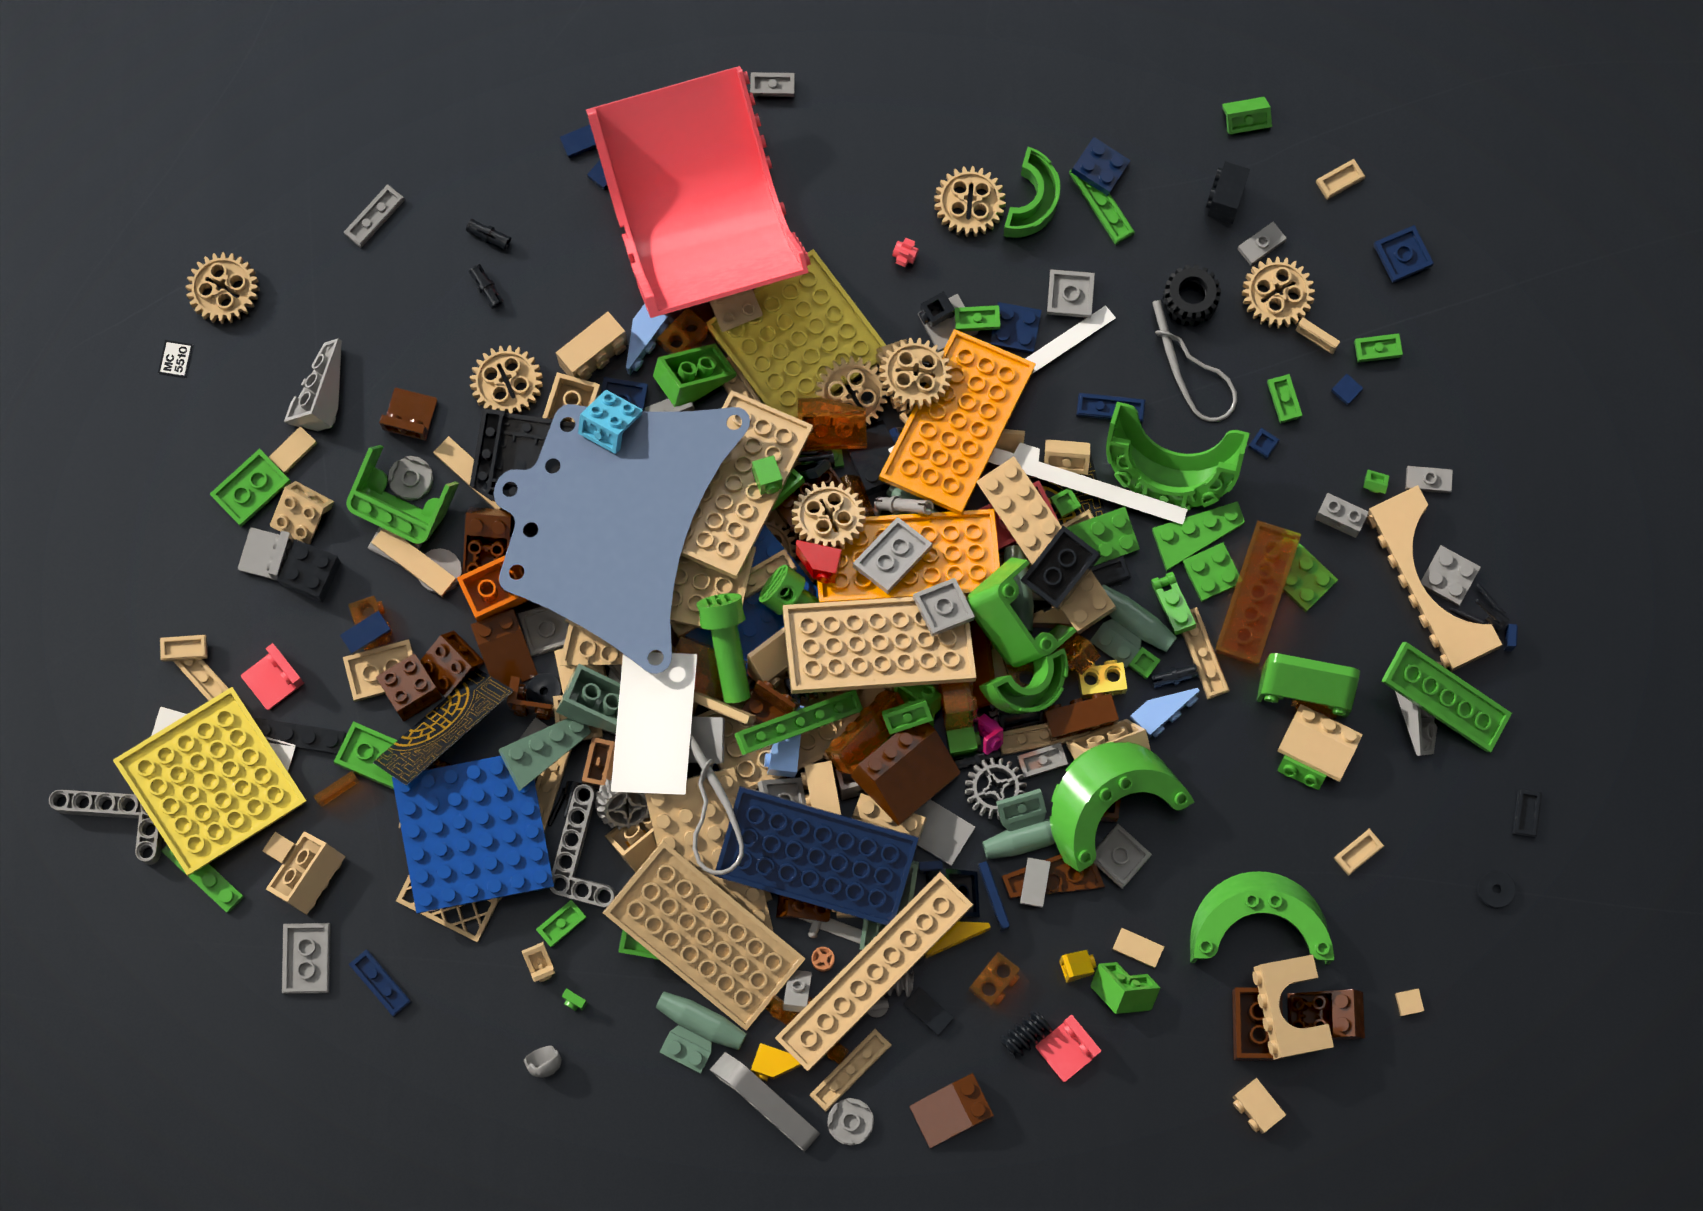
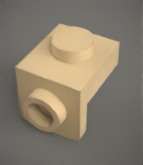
[522,942,555,982]

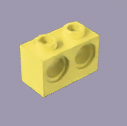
[1077,660,1127,699]

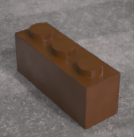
[1044,692,1119,742]

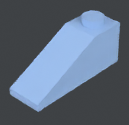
[764,705,804,778]

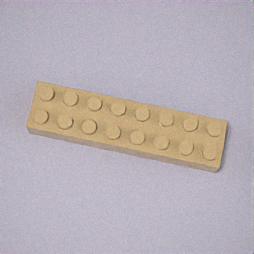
[976,456,1116,634]

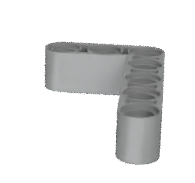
[550,784,617,907]
[49,790,162,865]
[710,1052,820,1152]

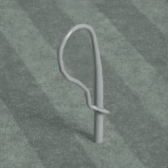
[1152,300,1237,422]
[689,736,744,875]

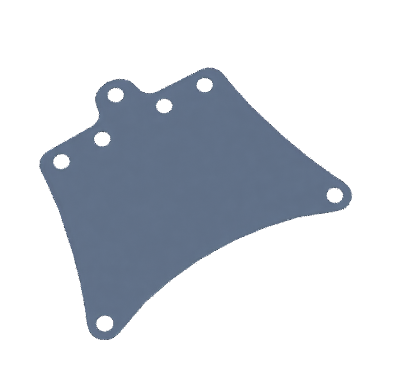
[494,404,750,674]

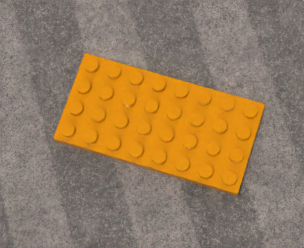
[879,329,1036,515]
[814,509,1000,603]

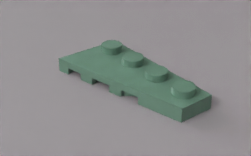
[499,718,591,791]

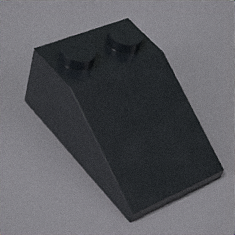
[841,420,895,497]

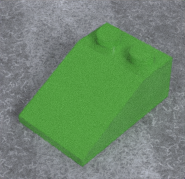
[653,343,737,407]

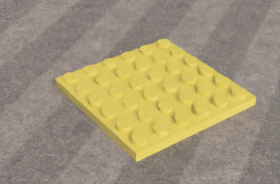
[705,249,886,419]
[113,687,306,876]

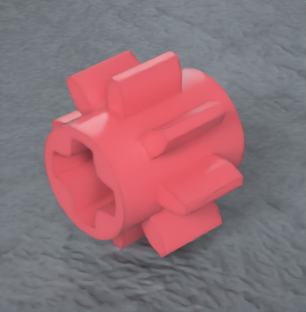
[892,238,919,267]

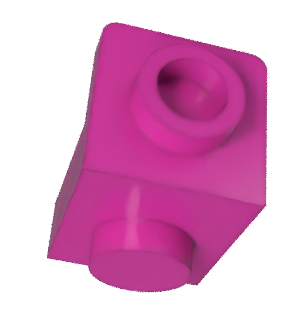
[978,714,1003,755]

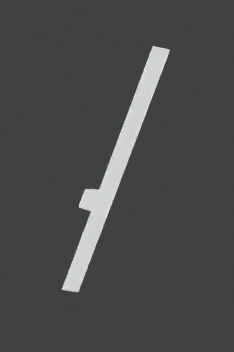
[888,305,1116,453]
[988,443,1188,524]

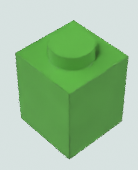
[752,455,783,495]
[946,726,981,757]

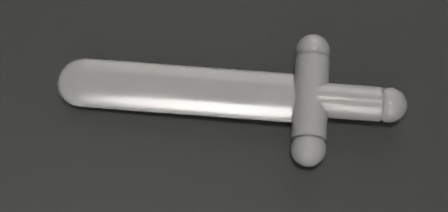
[799,918,862,944]

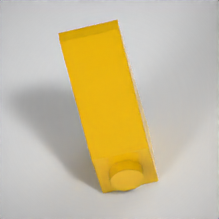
[925,922,991,958]

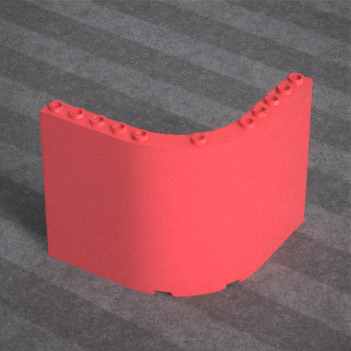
[586,66,811,318]

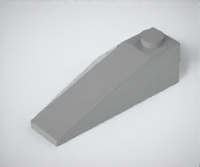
[284,338,342,431]
[1395,661,1442,756]

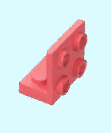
[241,643,304,710]
[1035,1015,1101,1082]

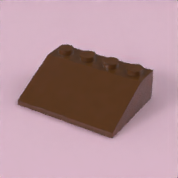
[851,722,961,826]

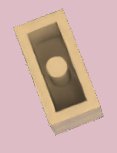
[1233,1078,1286,1134]

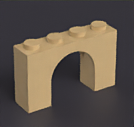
[1253,955,1334,1060]

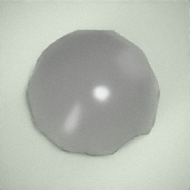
[524,1046,562,1078]

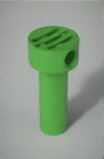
[759,565,819,615]
[696,593,751,703]

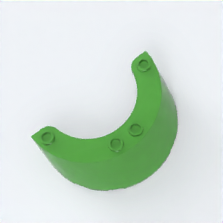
[1106,402,1250,510]
[1050,742,1194,872]
[1190,871,1334,965]

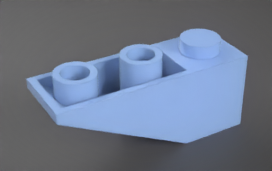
[626,304,669,375]
[1129,688,1200,739]

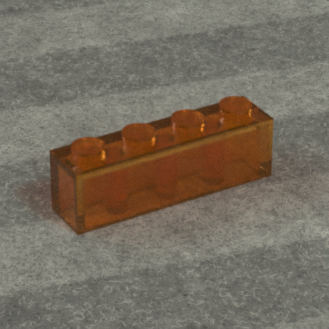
[825,690,905,774]

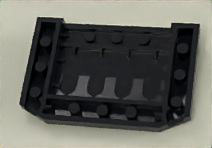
[470,408,575,502]

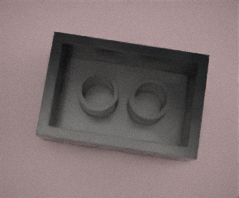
[1021,526,1101,611]

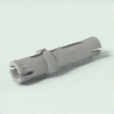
[874,496,934,515]

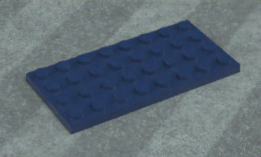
[714,786,919,925]

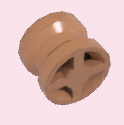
[812,947,835,972]

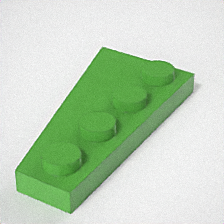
[1152,501,1245,572]

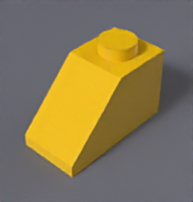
[1059,950,1097,983]
[751,1043,802,1081]

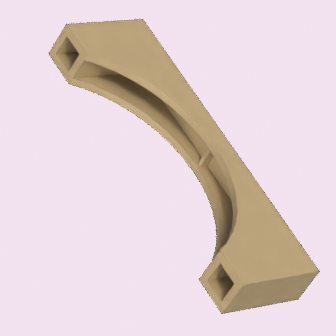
[1367,485,1502,672]

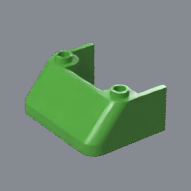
[346,445,459,544]
[966,557,1077,667]
[1257,653,1360,718]

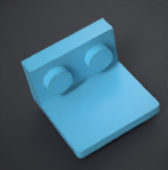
[578,390,643,454]

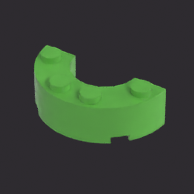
[1003,147,1060,238]
[979,648,1068,714]

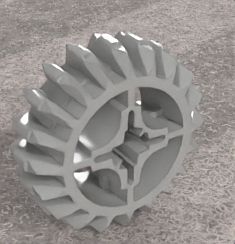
[965,758,1027,820]
[595,779,650,831]

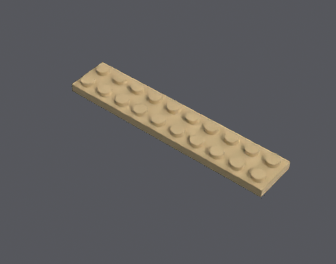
[775,872,974,1072]

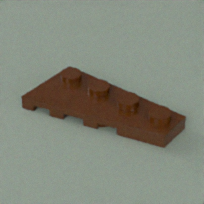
[1002,854,1105,899]

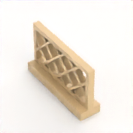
[396,875,502,942]

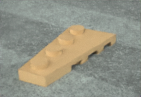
[559,621,658,666]

